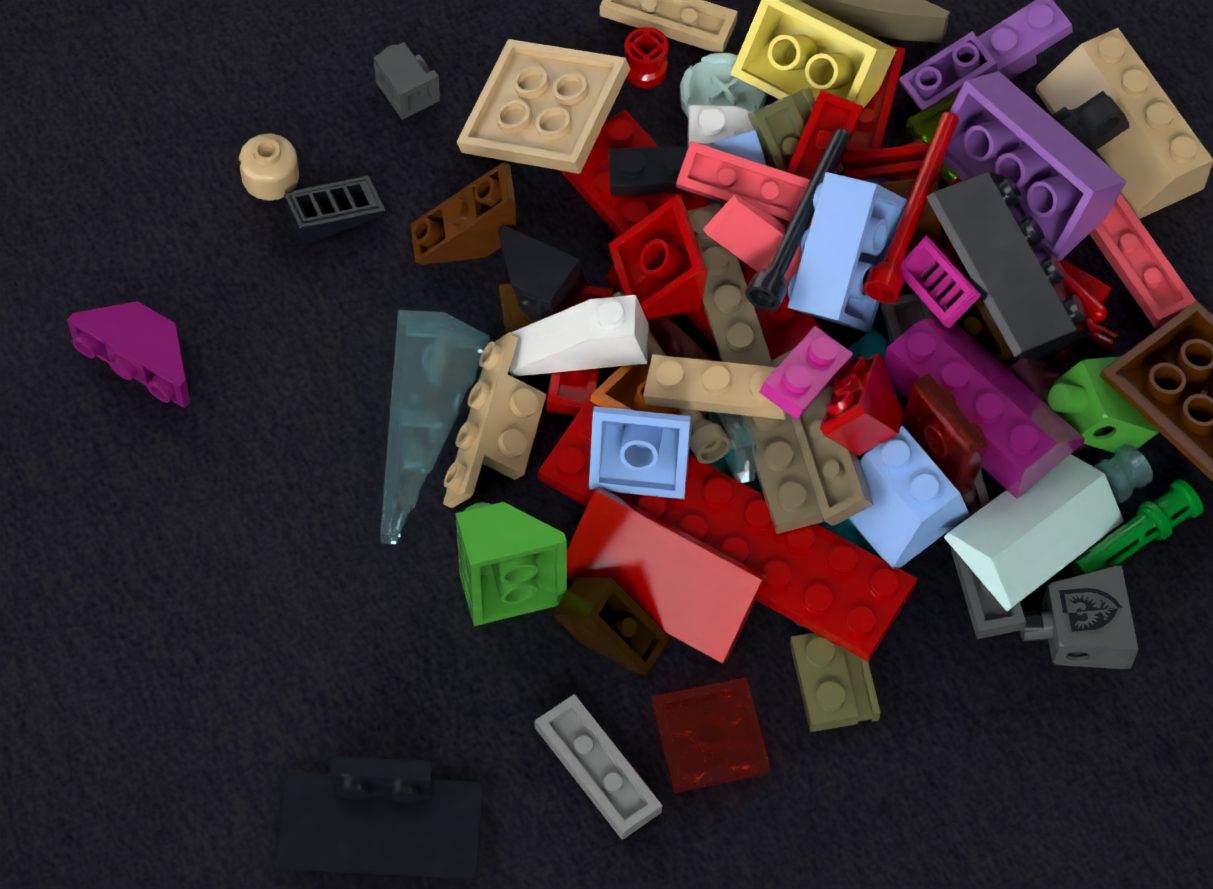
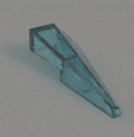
[380,310,490,544]

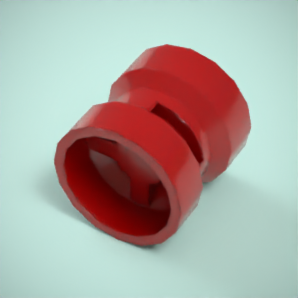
[624,27,668,88]

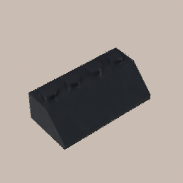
[926,172,1092,361]

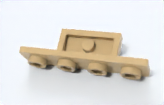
[443,332,547,508]

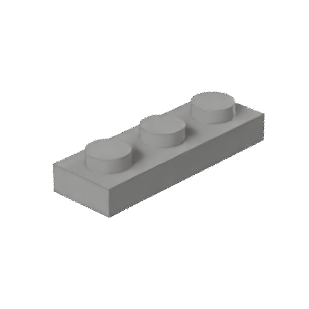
[535,694,663,840]

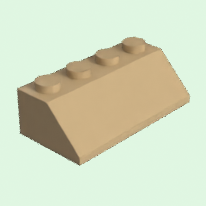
[1036,28,1213,219]

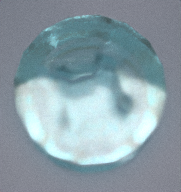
[1094,444,1153,503]

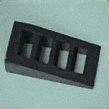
[284,175,386,246]

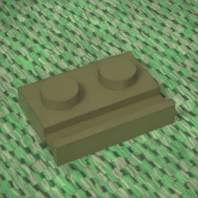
[748,87,845,173]
[790,633,881,732]

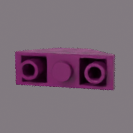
[67,301,190,408]

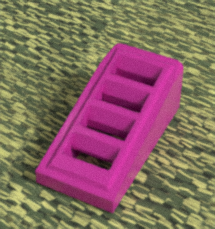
[900,235,981,329]

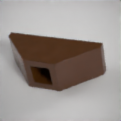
[410,162,516,265]

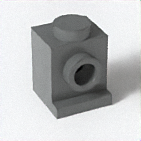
[373,42,440,120]

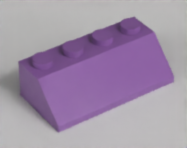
[942,71,1127,261]

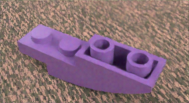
[899,0,1073,114]

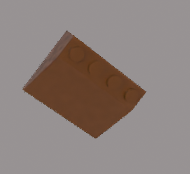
[1100,300,1213,481]

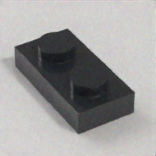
[609,145,692,196]

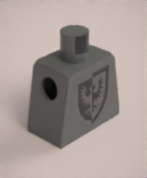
[1020,566,1139,669]

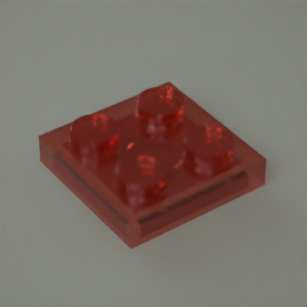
[901,373,988,497]
[651,677,770,794]

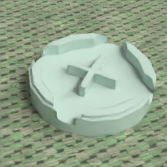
[680,53,768,118]

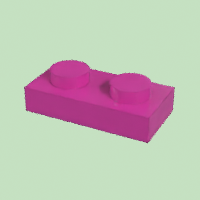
[759,326,853,421]

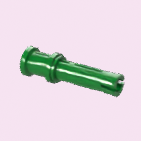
[1070,479,1203,576]

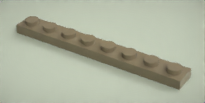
[687,203,823,534]

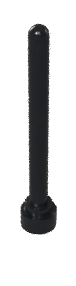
[745,128,850,311]

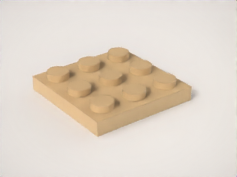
[457,39,630,174]

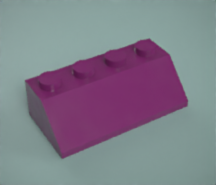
[885,318,1085,499]

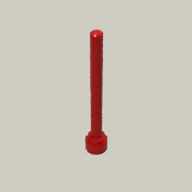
[863,112,959,303]

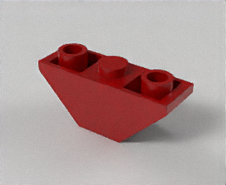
[820,352,904,456]

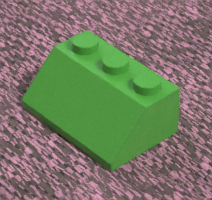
[455,502,567,626]

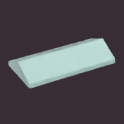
[944,454,1124,611]

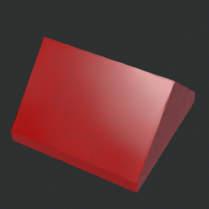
[608,195,708,319]

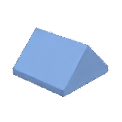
[589,406,692,499]

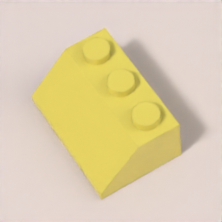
[731,0,897,108]

